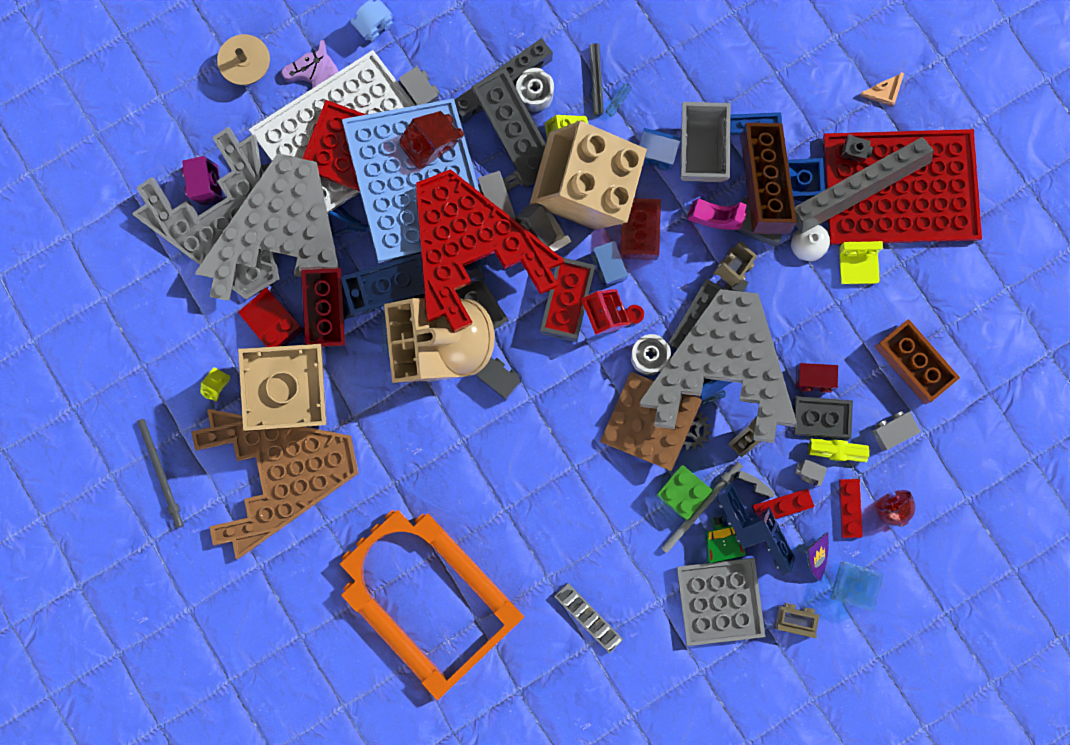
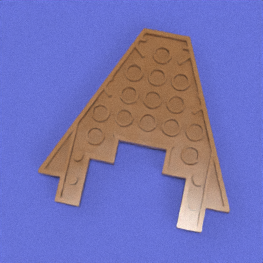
[191,409,359,559]

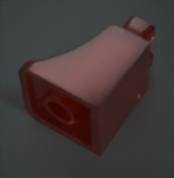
[399,111,465,169]

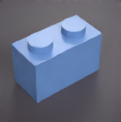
[591,241,628,287]

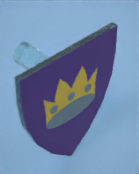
[796,532,829,581]

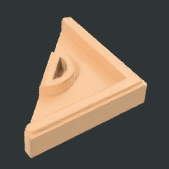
[860,72,904,107]

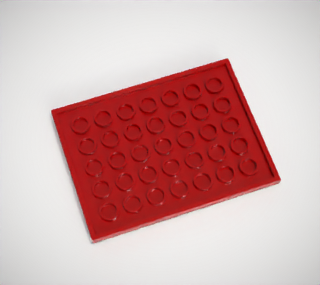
[823,129,982,245]

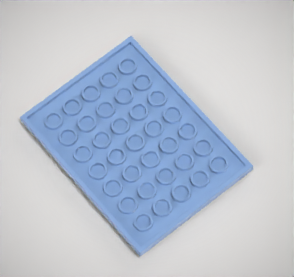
[342,98,480,263]

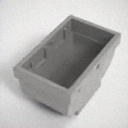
[680,102,731,182]

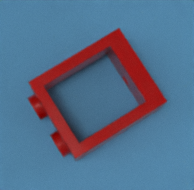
[581,289,631,335]

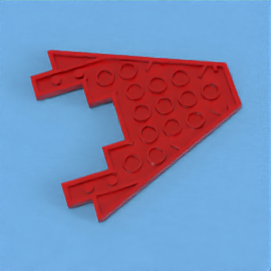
[415,169,564,332]

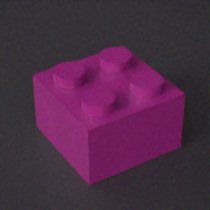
[181,156,224,205]

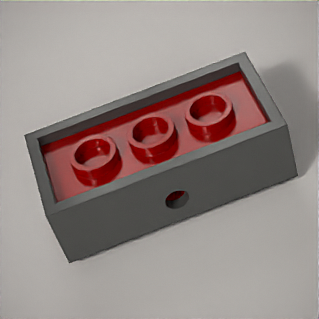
[540,257,596,343]

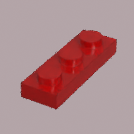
[839,479,863,538]
[752,489,814,519]

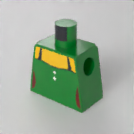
[705,516,746,563]

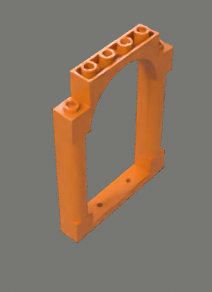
[340,510,525,701]

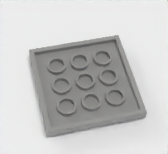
[676,558,765,646]

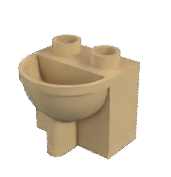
[384,298,495,383]

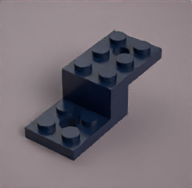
[717,481,795,575]

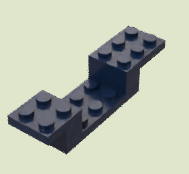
[341,253,486,320]

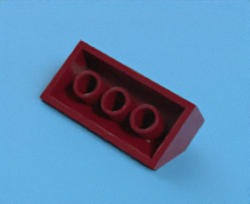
[300,267,345,347]

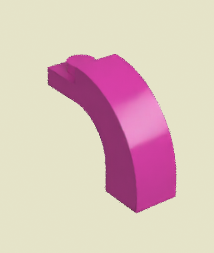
[687,198,747,230]

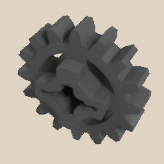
[683,411,712,451]

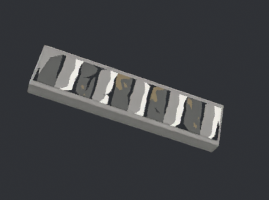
[554,583,623,654]

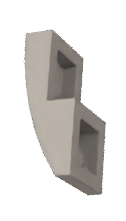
[736,471,775,498]

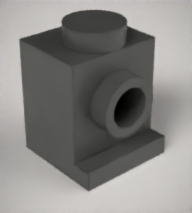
[841,134,873,163]

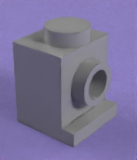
[794,459,828,487]

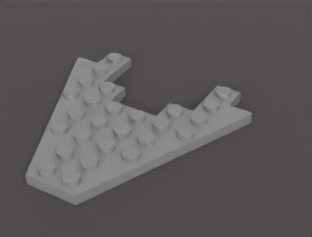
[132,127,279,299]
[195,153,339,301]
[640,289,797,443]

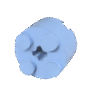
[350,0,393,42]

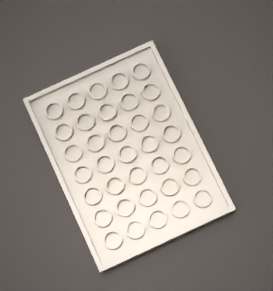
[249,50,416,213]

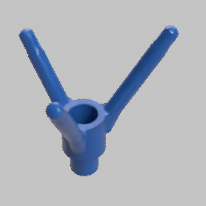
[329,206,368,237]

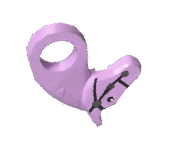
[281,40,339,89]

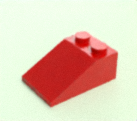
[238,288,304,347]

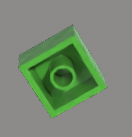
[656,465,712,520]

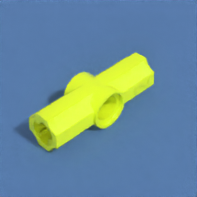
[808,439,870,462]

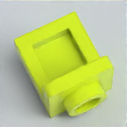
[200,367,230,402]

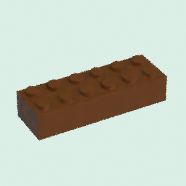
[740,123,797,234]

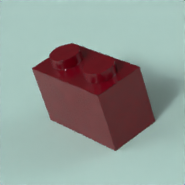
[795,363,838,393]

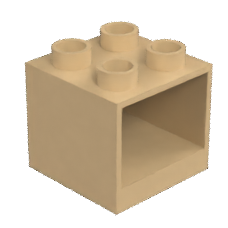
[530,120,647,230]
[238,344,327,431]

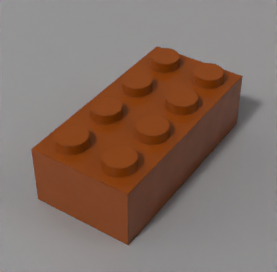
[874,319,960,405]

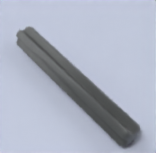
[589,43,604,116]

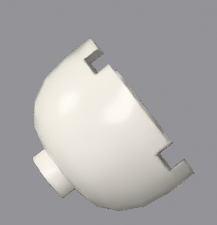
[791,225,830,262]

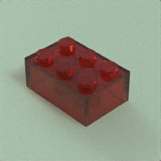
[620,198,661,260]

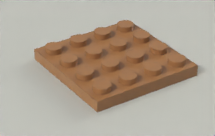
[600,372,702,471]

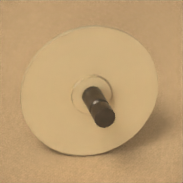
[217,34,270,85]

